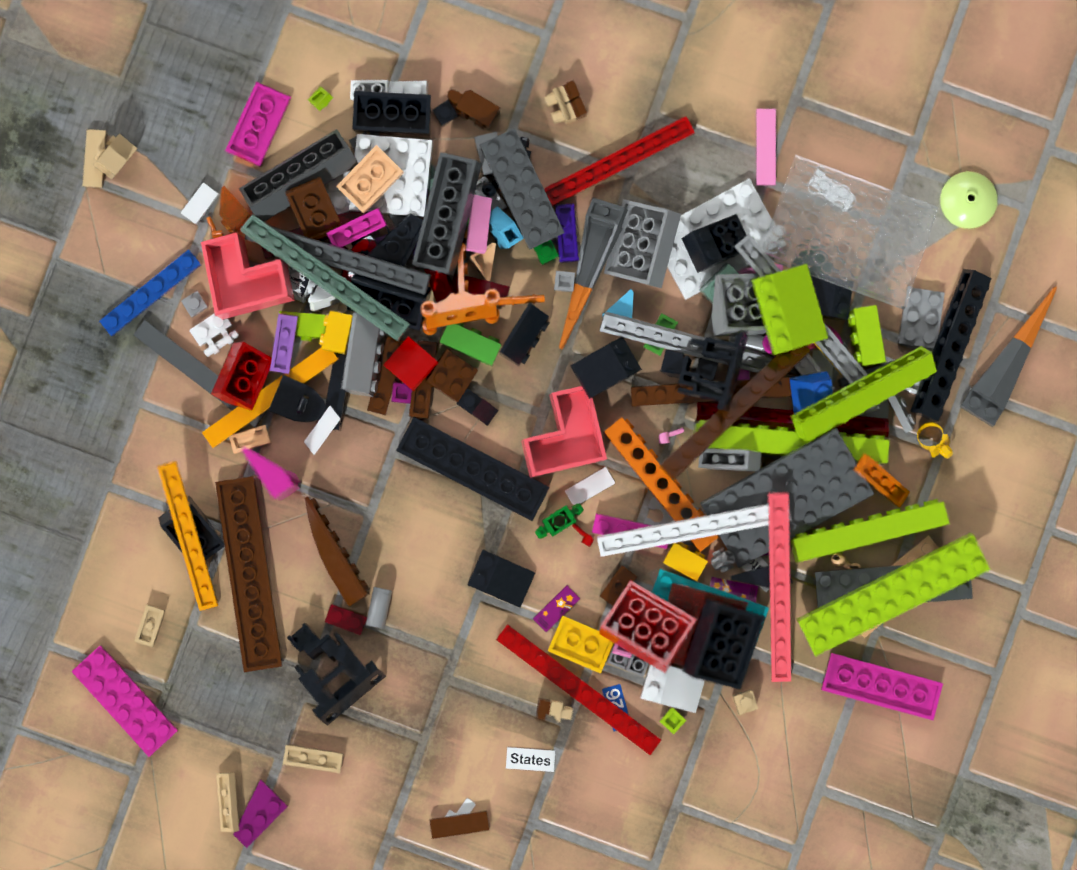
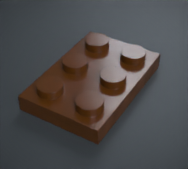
[285,177,342,240]

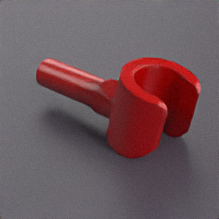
[572,523,594,547]

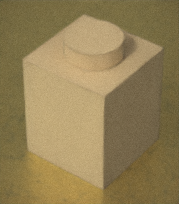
[732,690,758,715]

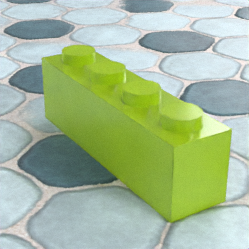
[279,311,349,344]

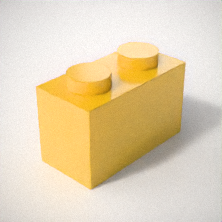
[319,311,353,355]
[662,542,708,581]

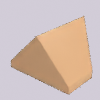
[470,243,496,281]

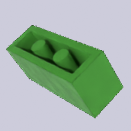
[440,323,502,367]

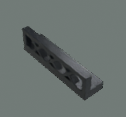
[326,353,348,431]

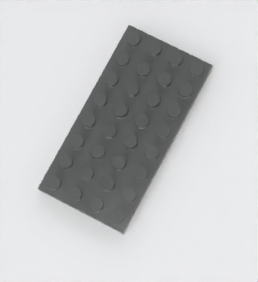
[700,428,874,568]

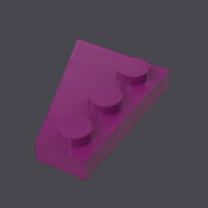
[233,779,288,848]

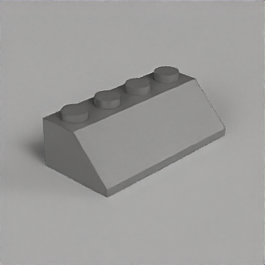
[342,312,386,397]

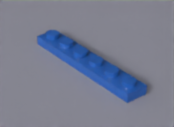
[99,249,201,336]

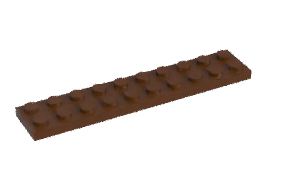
[215,476,283,672]

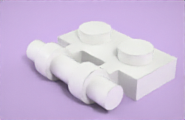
[189,313,239,357]

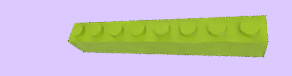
[791,346,937,442]

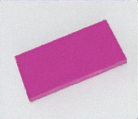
[225,82,292,167]

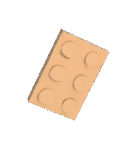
[336,145,405,214]

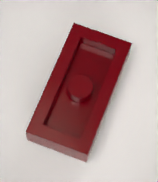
[324,604,367,635]

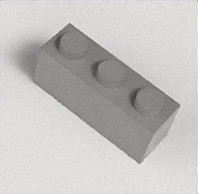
[698,449,761,472]

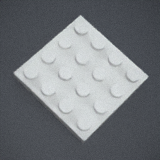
[349,134,433,217]

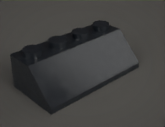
[352,91,431,135]
[347,273,431,331]

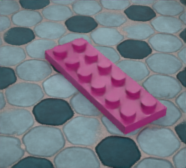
[71,645,178,757]
[821,653,943,721]

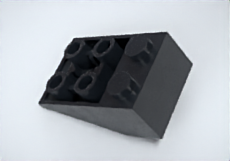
[681,214,747,273]

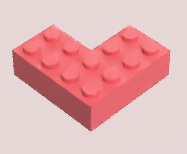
[201,232,295,319]
[521,386,607,478]

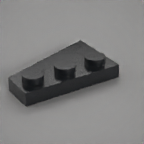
[367,213,423,267]

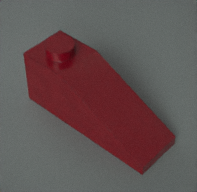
[452,274,510,308]

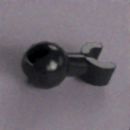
[482,179,499,197]

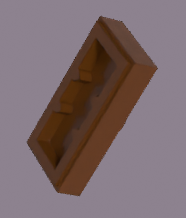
[600,565,638,606]

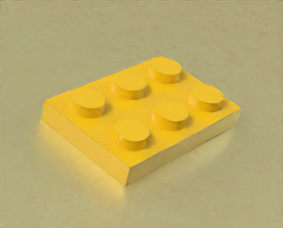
[548,615,613,674]

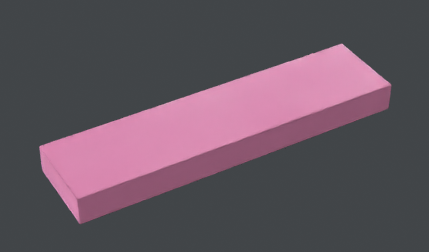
[756,109,776,186]

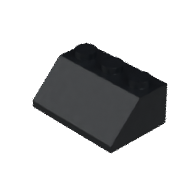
[499,302,550,366]

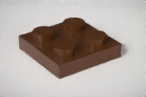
[425,349,478,402]

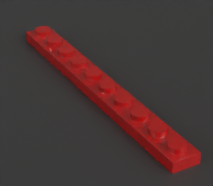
[544,116,695,207]
[496,624,661,755]

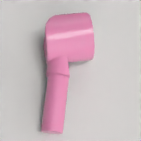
[658,428,684,444]

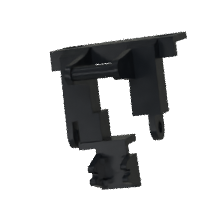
[660,331,748,412]
[287,623,386,726]

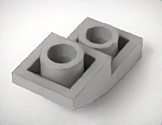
[606,645,648,677]

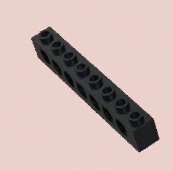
[910,269,992,421]

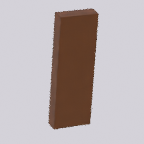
[429,810,489,839]

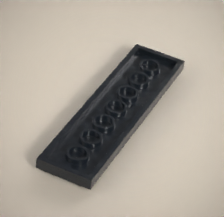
[396,417,550,521]

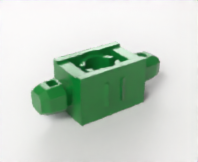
[535,503,584,539]

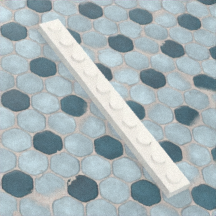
[597,504,792,557]

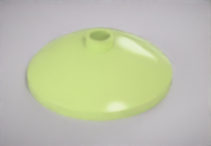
[940,172,998,229]

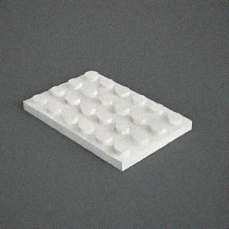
[667,179,786,300]

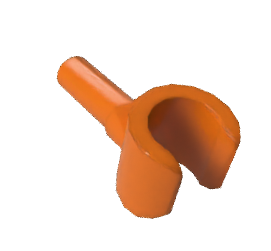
[206,217,224,239]

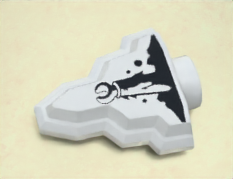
[288,268,317,303]

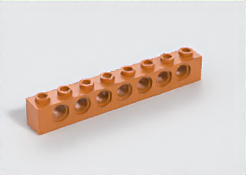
[604,417,719,552]

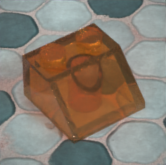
[220,186,251,233]

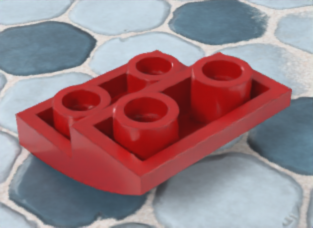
[383,336,439,391]

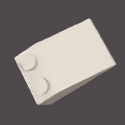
[640,664,705,713]

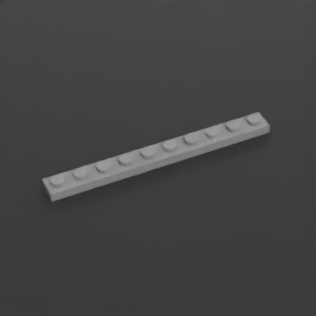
[734,234,868,384]
[600,311,785,377]

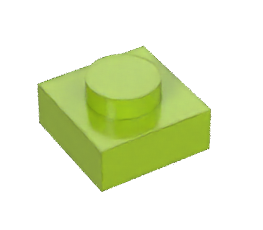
[307,87,333,111]
[659,707,686,734]

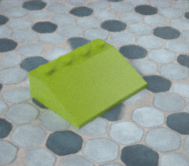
[751,264,828,355]

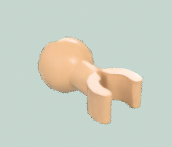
[831,552,861,570]

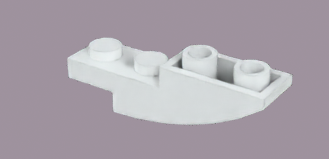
[350,80,429,100]

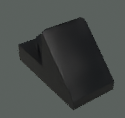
[456,388,499,426]

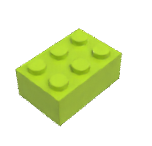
[847,305,886,368]

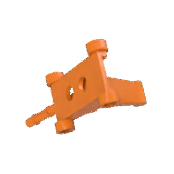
[421,243,545,335]

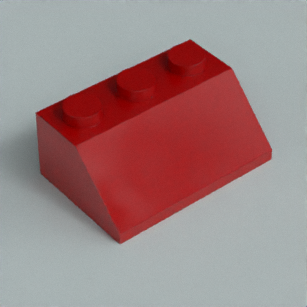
[211,341,272,410]

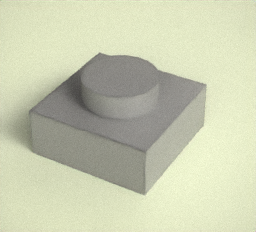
[554,271,575,292]
[181,291,208,317]

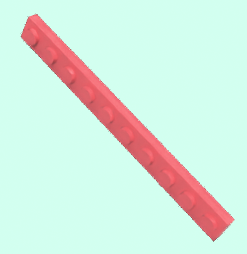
[768,492,791,682]

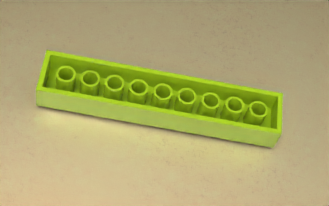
[693,420,889,465]
[796,533,991,656]

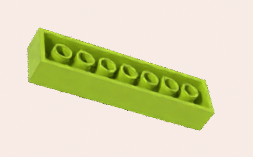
[790,499,950,562]

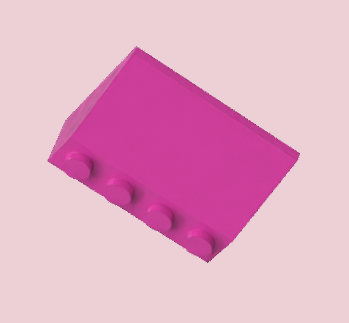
[241,447,301,500]

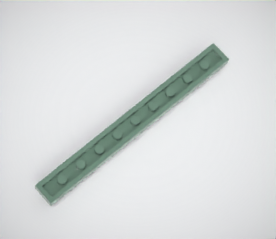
[241,214,410,341]

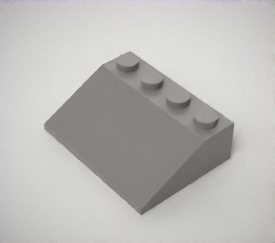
[604,199,681,288]
[712,273,766,336]

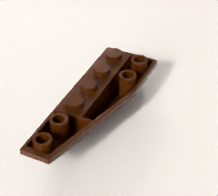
[305,496,370,607]

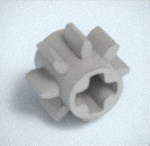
[711,547,735,573]

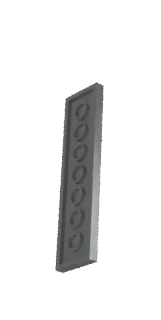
[815,565,973,608]

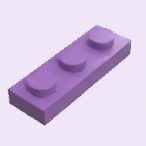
[270,313,298,374]

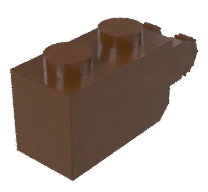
[447,89,500,130]

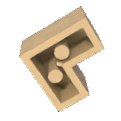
[94,134,137,180]

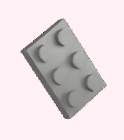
[898,287,945,349]

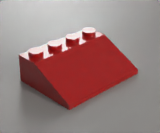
[599,580,697,674]

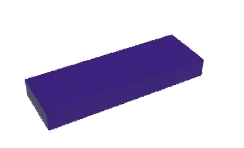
[555,204,579,263]

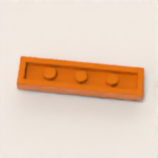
[854,454,910,508]

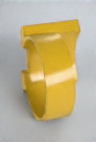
[917,422,953,459]

